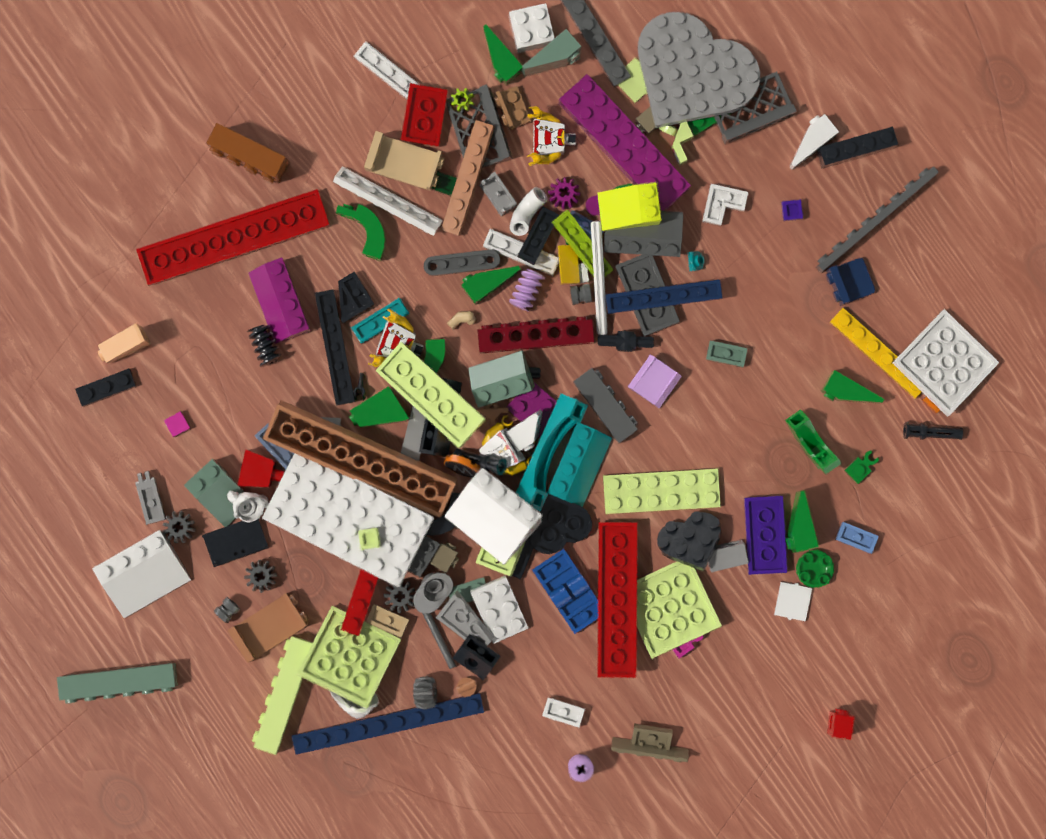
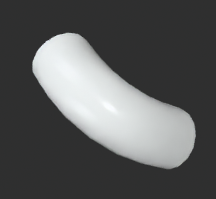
[510,187,548,236]

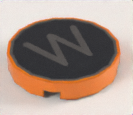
[444,455,481,478]

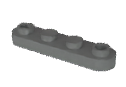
[424,250,500,276]

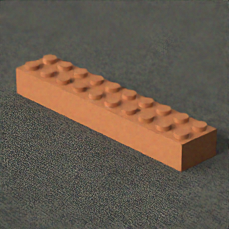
[263,400,457,517]

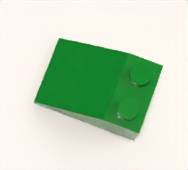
[785,490,819,553]

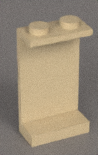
[364,131,444,191]

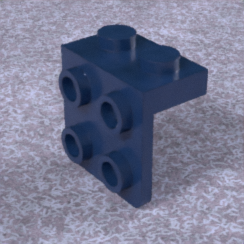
[826,258,875,306]

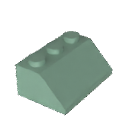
[468,350,535,408]

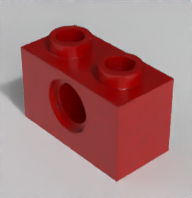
[827,708,854,740]

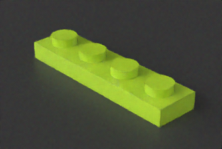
[552,210,614,278]

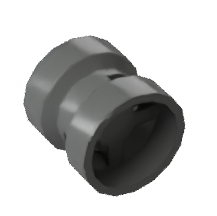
[570,284,592,305]
[214,597,241,624]

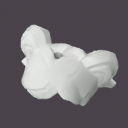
[227,491,269,522]

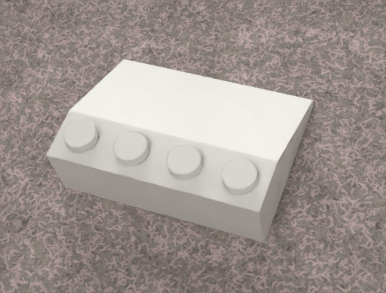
[445,468,542,565]
[92,530,191,618]

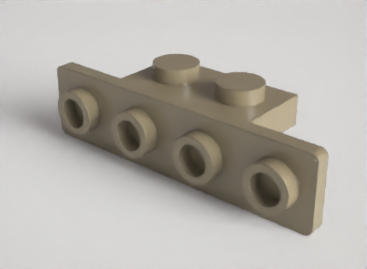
[611,724,689,762]

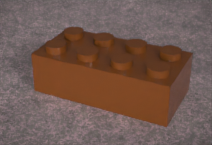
[206,123,289,184]

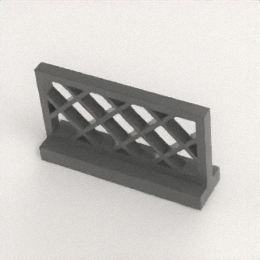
[714,72,797,144]
[446,84,513,168]

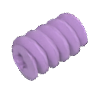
[509,269,545,312]
[568,754,593,782]

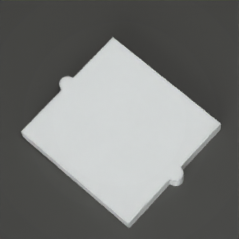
[774,582,812,621]

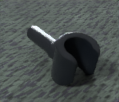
[354,373,366,401]

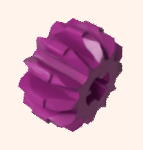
[548,177,580,210]

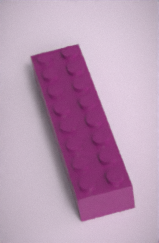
[558,74,691,211]

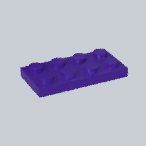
[744,496,787,575]

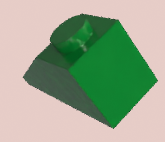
[483,24,522,85]
[461,266,521,305]
[821,370,884,404]

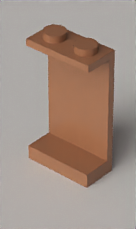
[227,593,309,663]

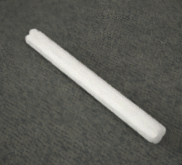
[591,221,607,335]

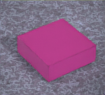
[164,411,190,437]

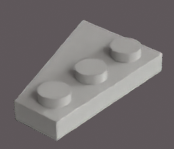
[436,590,494,646]

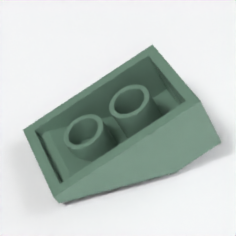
[522,29,581,77]
[184,459,246,527]

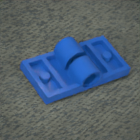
[532,549,598,634]

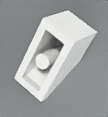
[505,409,543,452]

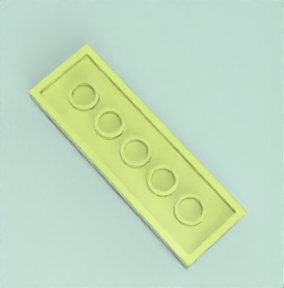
[375,342,486,448]
[603,469,720,514]

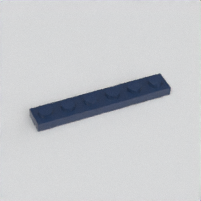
[605,279,722,314]

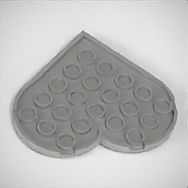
[638,12,760,128]

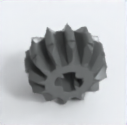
[162,511,196,543]
[244,560,277,593]
[384,581,415,613]
[413,676,438,709]

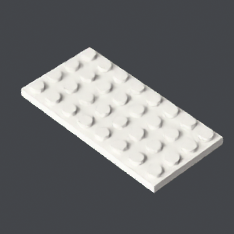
[262,453,434,587]

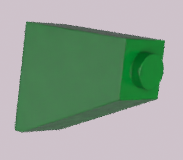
[349,386,409,428]

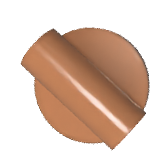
[456,677,477,697]

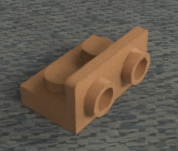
[494,86,531,130]

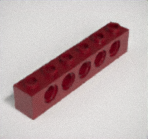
[477,316,594,354]

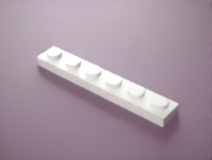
[333,167,443,236]

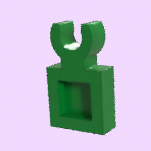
[844,450,879,484]

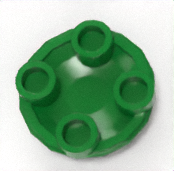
[796,550,834,588]

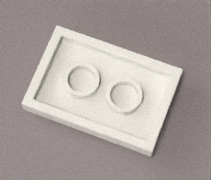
[470,576,528,644]

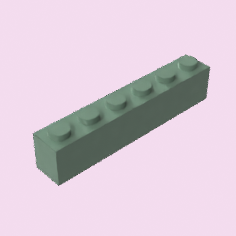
[57,663,178,703]

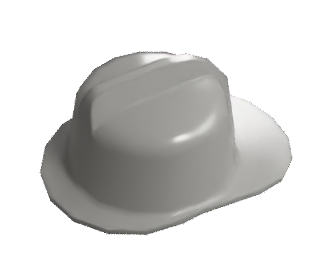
[413,573,453,613]

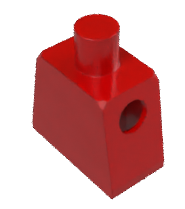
[238,450,285,488]

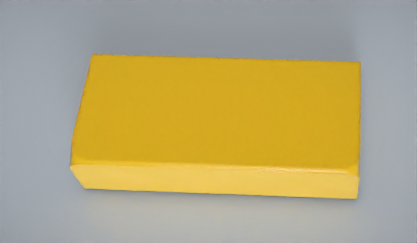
[558,245,580,285]

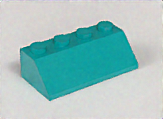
[547,422,612,507]

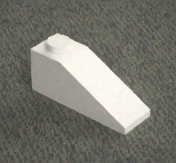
[790,114,839,170]

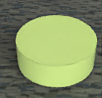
[659,125,678,136]

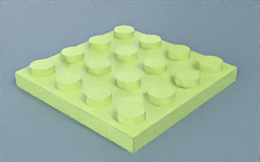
[637,562,722,659]
[297,606,401,708]

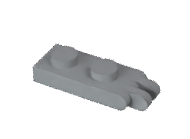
[135,471,166,525]

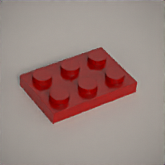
[401,83,448,147]

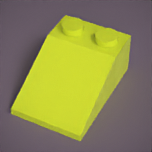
[597,182,661,231]

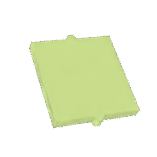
[618,58,647,103]

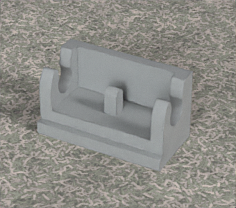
[479,172,517,216]
[708,540,748,572]

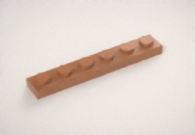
[441,120,495,236]

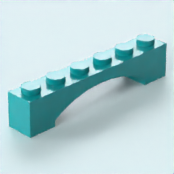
[515,393,588,511]

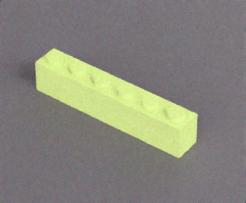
[252,636,313,755]

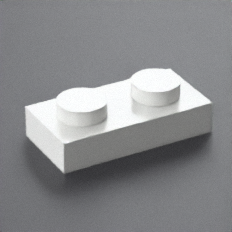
[542,697,585,728]

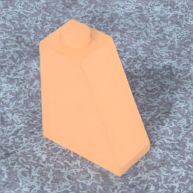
[98,323,151,364]

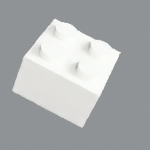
[509,3,554,53]

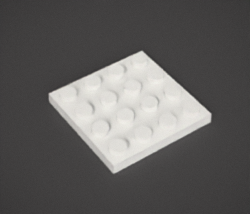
[893,309,999,417]

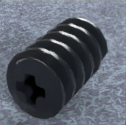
[247,325,281,367]

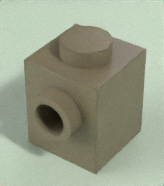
[430,542,459,573]

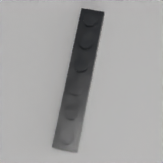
[315,289,355,406]

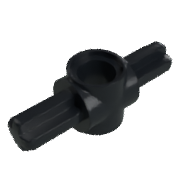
[598,331,654,352]

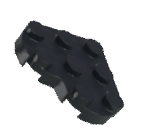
[529,494,592,555]
[657,511,722,571]

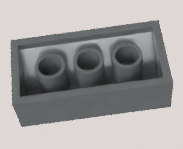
[604,211,683,257]

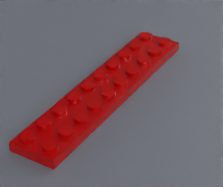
[136,189,330,286]

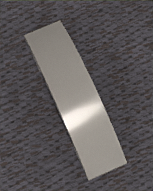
[401,406,425,461]

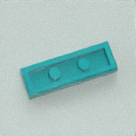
[351,297,410,344]

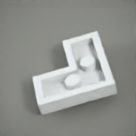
[702,184,748,226]

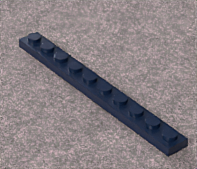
[292,693,484,755]

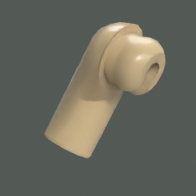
[447,311,476,330]

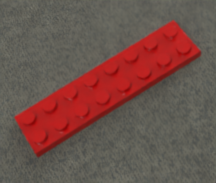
[597,522,637,678]

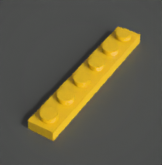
[830,308,921,399]

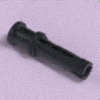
[903,422,963,440]
[453,448,507,475]

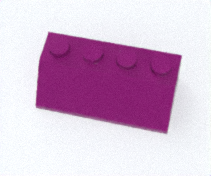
[248,257,311,344]

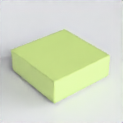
[358,528,381,550]

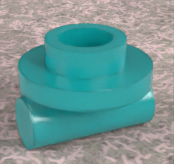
[687,251,705,272]

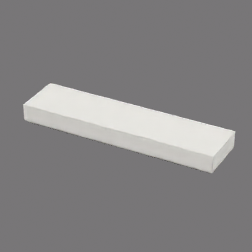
[354,41,420,99]
[483,229,559,276]

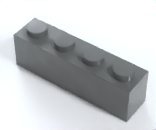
[573,368,638,444]

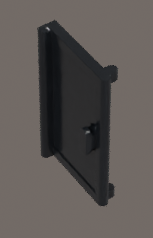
[202,519,269,567]

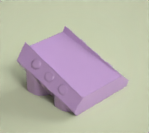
[628,355,682,408]

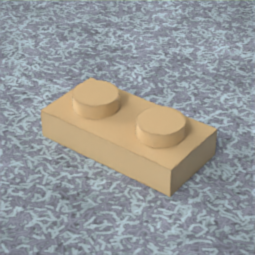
[366,604,409,637]

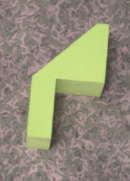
[671,122,693,166]

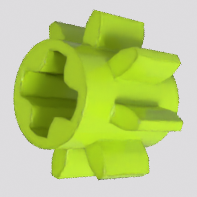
[451,88,474,112]

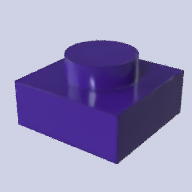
[781,200,803,221]

